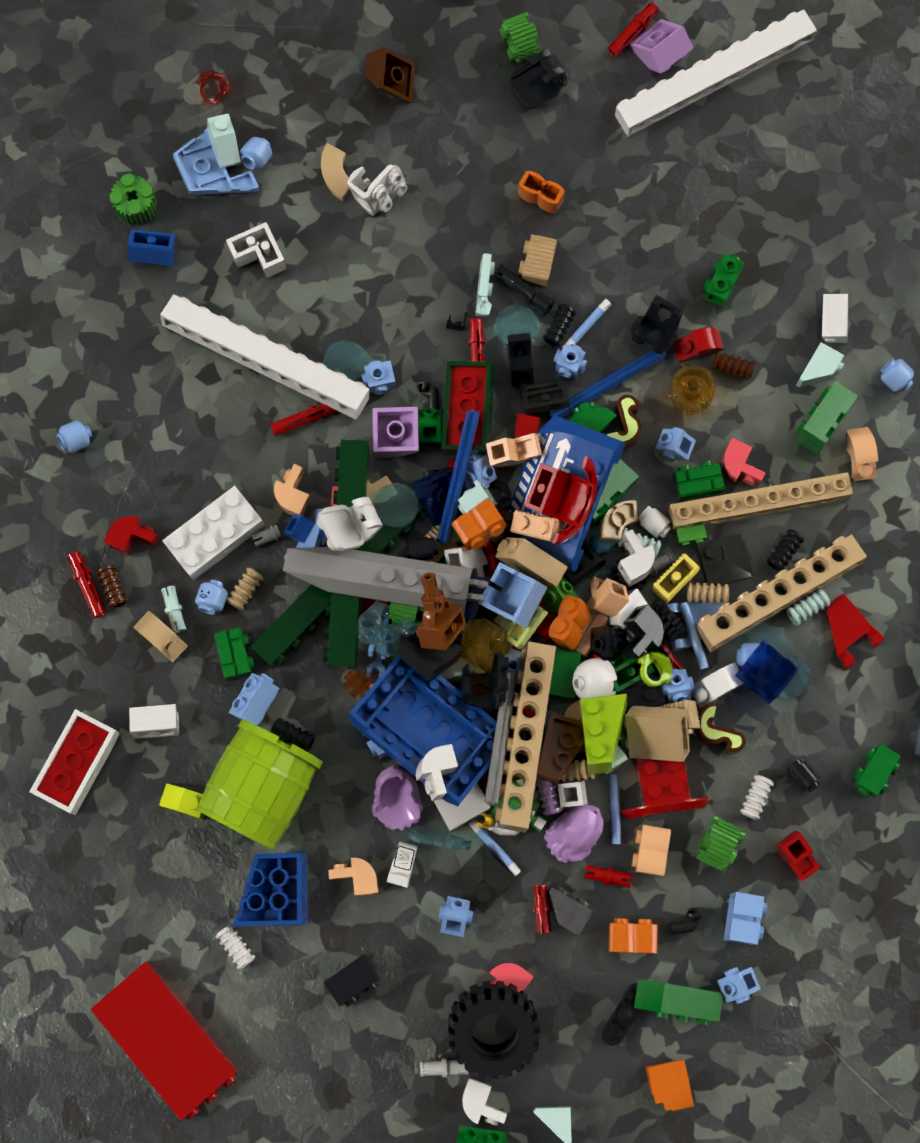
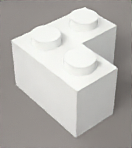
[226,222,287,278]

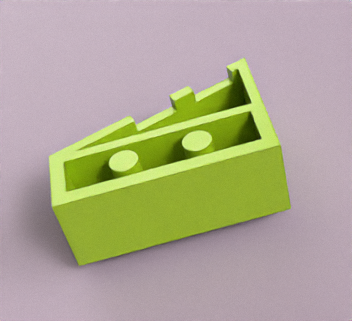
[580,694,627,775]

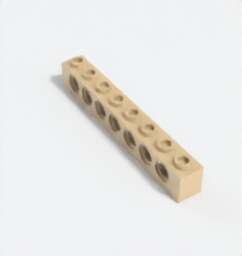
[668,472,853,532]
[696,534,867,653]
[495,642,556,833]

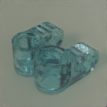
[357,600,417,657]

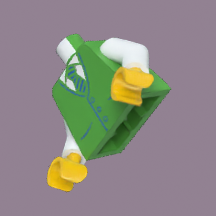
[477,776,547,836]

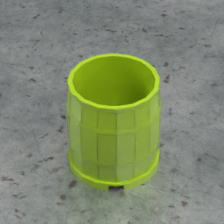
[195,719,323,851]

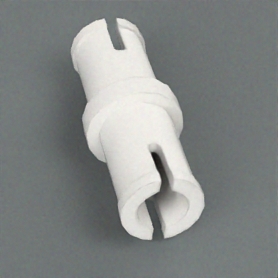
[420,1058,468,1078]

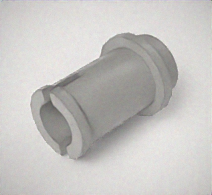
[252,524,282,548]
[648,552,674,577]

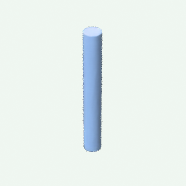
[679,602,709,670]
[609,774,621,845]

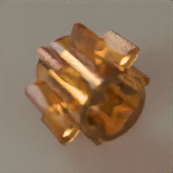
[342,670,371,698]

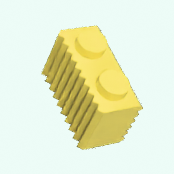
[651,554,700,605]

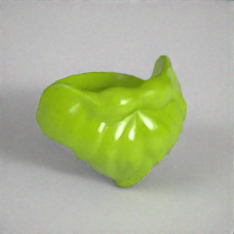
[638,652,673,687]

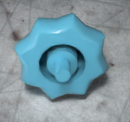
[589,530,615,555]

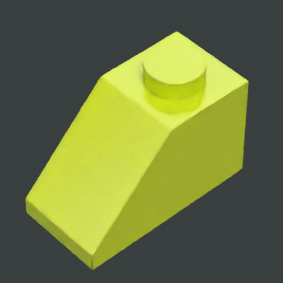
[159,783,205,820]

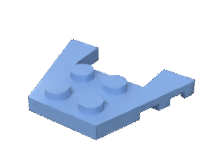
[173,128,259,195]

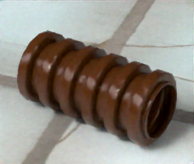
[712,351,755,380]
[96,565,128,609]

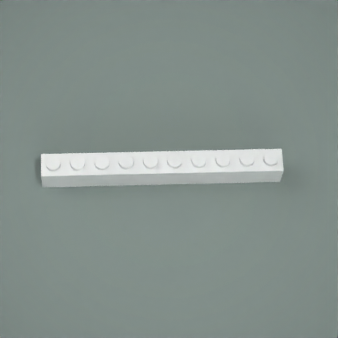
[615,9,817,137]
[160,294,369,420]

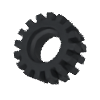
[650,600,685,642]

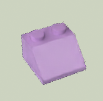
[629,19,693,73]
[373,407,419,458]

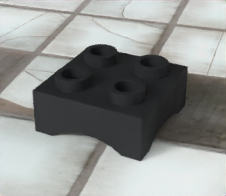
[395,632,463,682]

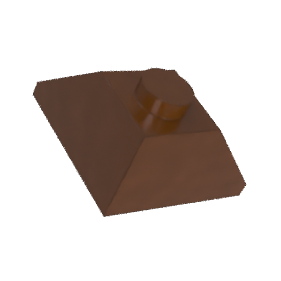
[364,47,415,104]

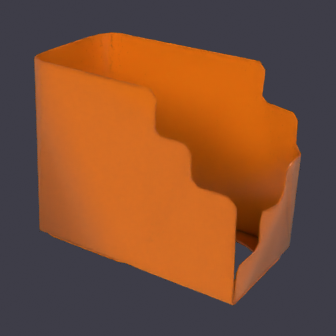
[645,1060,694,1112]

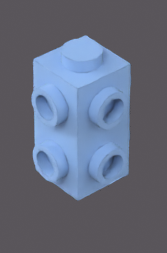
[228,673,280,726]

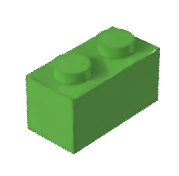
[675,524,707,547]

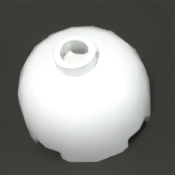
[573,658,617,699]

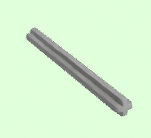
[485,672,517,806]

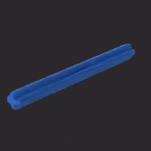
[549,350,666,418]
[437,410,480,544]

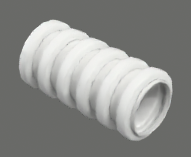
[740,775,774,820]
[216,924,255,970]

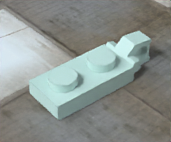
[475,253,495,317]

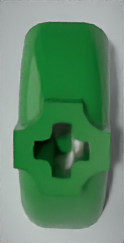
[570,402,618,434]

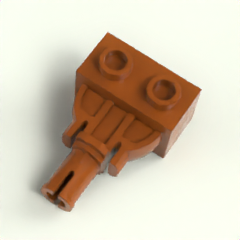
[416,572,466,650]

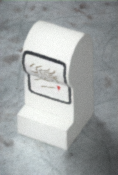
[387,841,418,888]

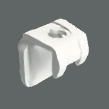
[347,164,407,216]
[317,497,383,551]

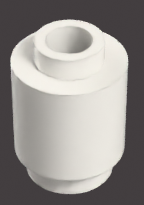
[638,506,672,539]

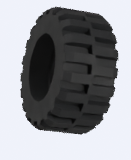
[448,980,540,1079]

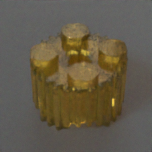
[669,365,716,415]
[459,618,511,671]

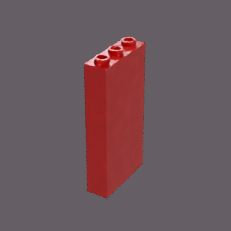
[90,962,239,1121]

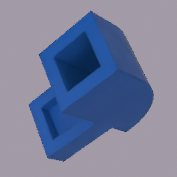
[283,514,328,547]

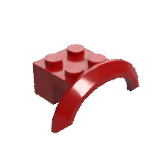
[524,456,597,544]
[620,759,711,819]

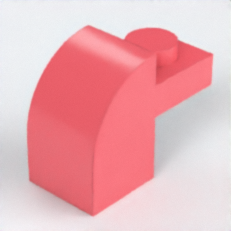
[722,438,765,486]
[489,963,534,992]

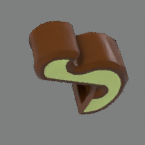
[605,395,642,450]
[695,702,746,754]

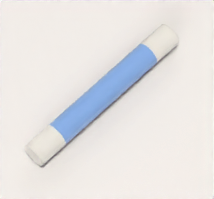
[562,299,611,349]
[468,819,521,877]

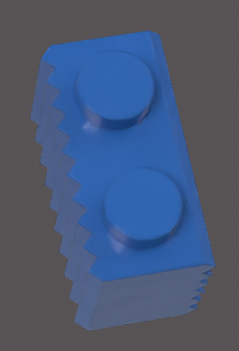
[128,229,175,266]

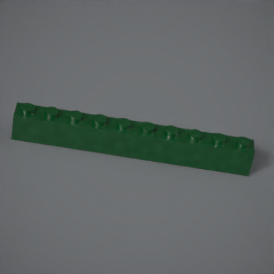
[323,440,369,670]
[251,484,429,669]

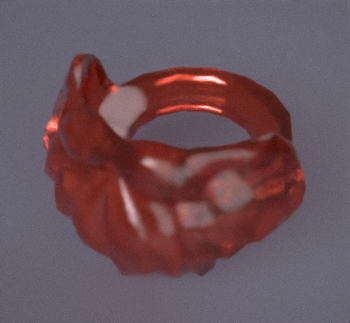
[197,70,230,104]

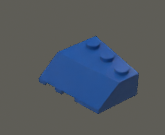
[233,853,308,926]

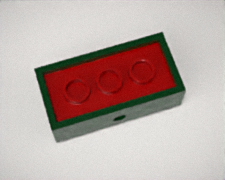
[441,361,495,456]

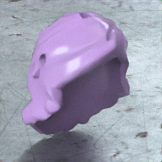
[372,765,423,831]
[544,804,604,863]

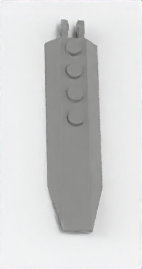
[283,547,488,614]

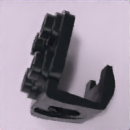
[510,48,568,109]
[630,295,684,354]
[461,652,509,710]

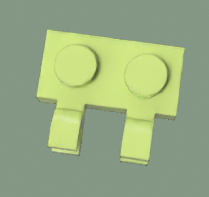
[494,605,548,650]

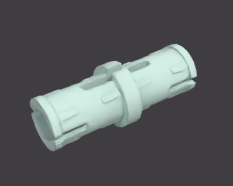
[161,586,186,633]

